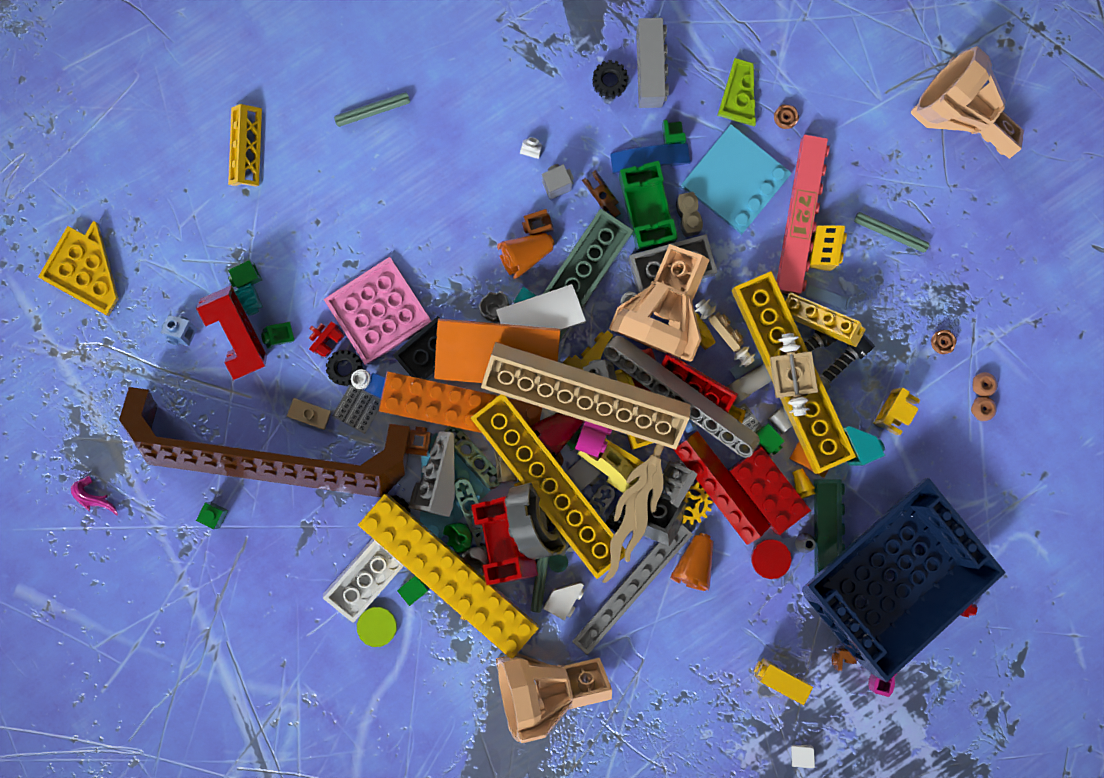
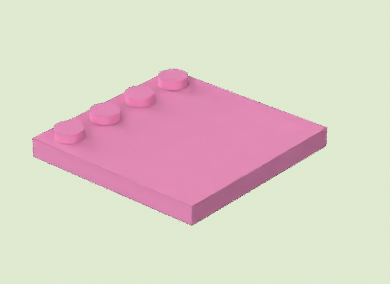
[323,257,431,366]

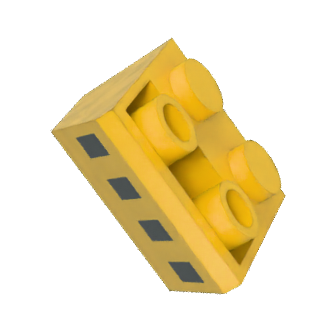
[808,226,847,271]

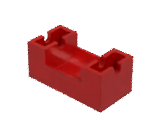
[196,285,267,380]
[471,496,538,586]

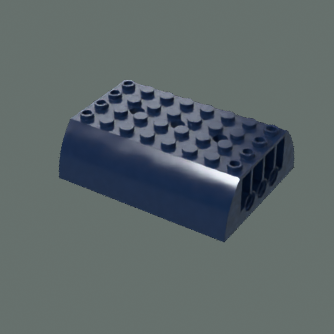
[802,478,1006,682]

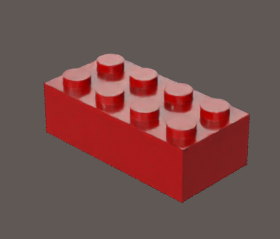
[728,447,811,535]

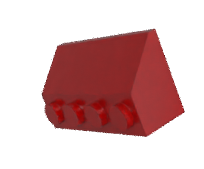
[661,353,738,413]

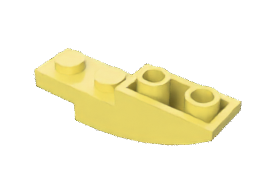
[578,445,639,493]

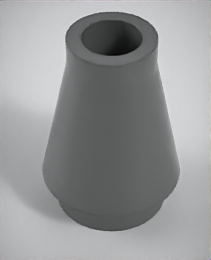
[795,533,816,553]

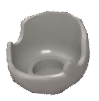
[479,291,509,321]
[461,547,490,576]

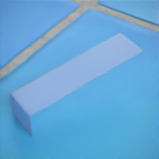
[805,285,851,309]
[730,351,763,379]

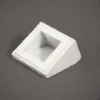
[791,745,815,768]

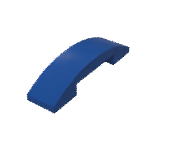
[610,144,690,174]

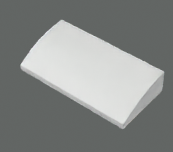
[496,284,586,331]
[323,538,404,623]

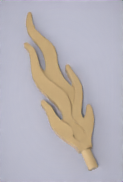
[602,444,664,583]

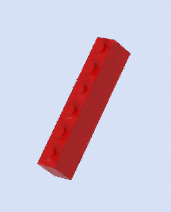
[673,431,770,545]

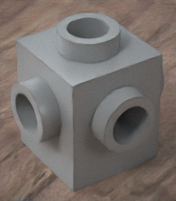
[583,359,617,381]

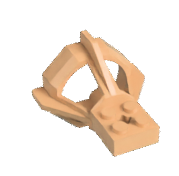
[911,46,1024,159]
[609,244,710,362]
[496,653,612,743]

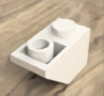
[543,582,585,621]

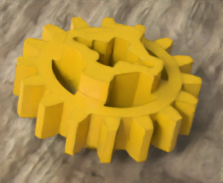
[682,482,713,525]

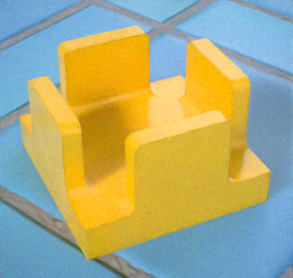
[873,387,920,435]

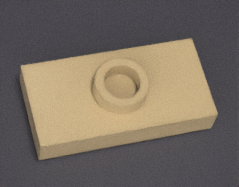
[287,398,332,430]

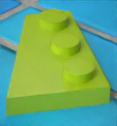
[717,58,756,127]

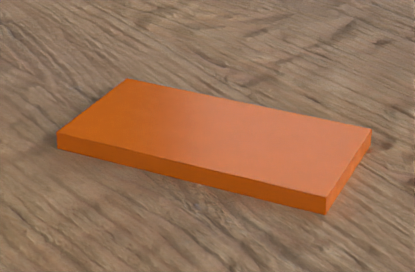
[434,318,560,383]

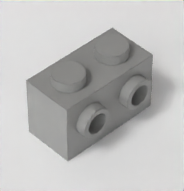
[542,164,574,200]

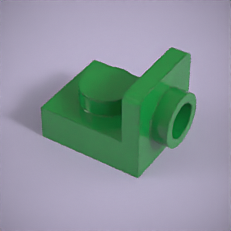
[261,322,295,349]

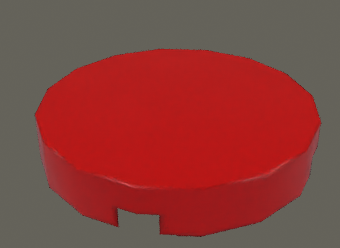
[751,539,792,579]

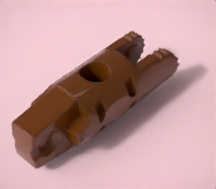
[582,170,621,218]

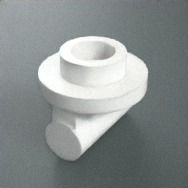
[520,137,542,159]

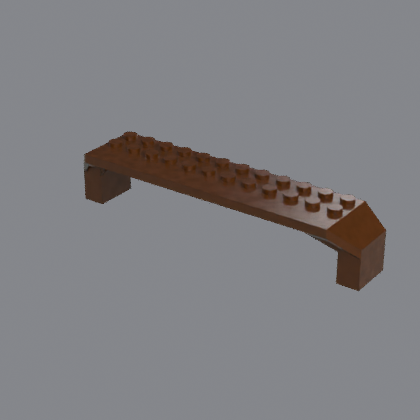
[119,387,410,498]

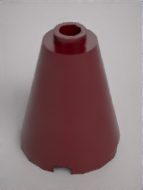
[529,412,585,458]

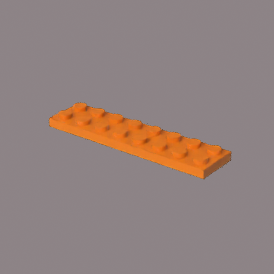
[379,371,542,433]

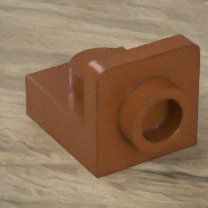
[831,648,857,671]

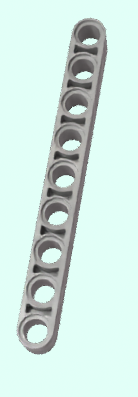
[604,336,760,458]

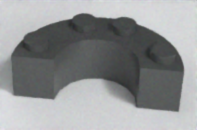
[505,483,566,560]

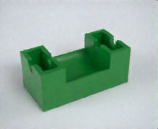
[619,161,678,252]

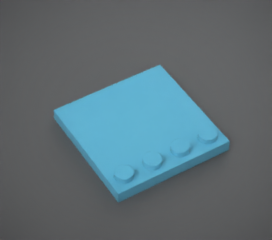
[681,124,792,235]

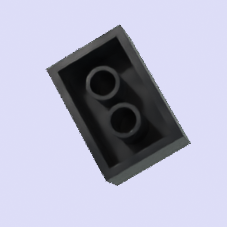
[393,316,440,380]

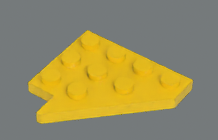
[38,221,119,316]

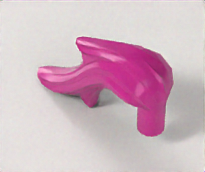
[71,476,118,516]

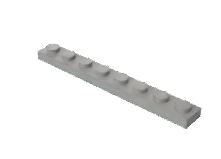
[572,524,693,655]

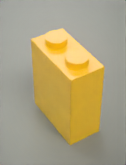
[754,658,813,705]

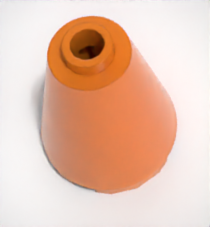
[497,233,555,279]
[670,533,714,591]

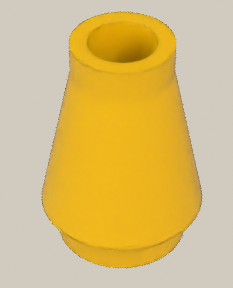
[792,468,816,499]

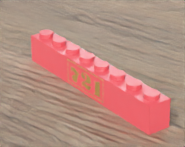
[776,134,830,296]

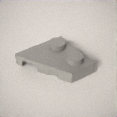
[663,461,698,508]

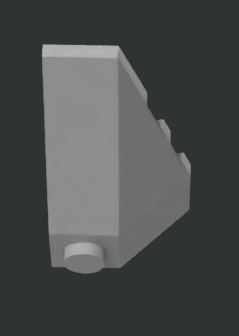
[408,432,455,517]

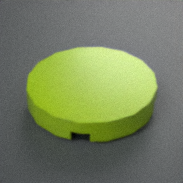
[357,607,397,647]

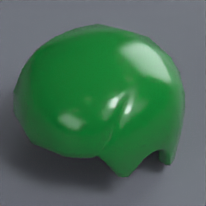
[443,522,472,553]

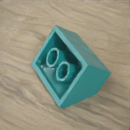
[843,426,885,466]

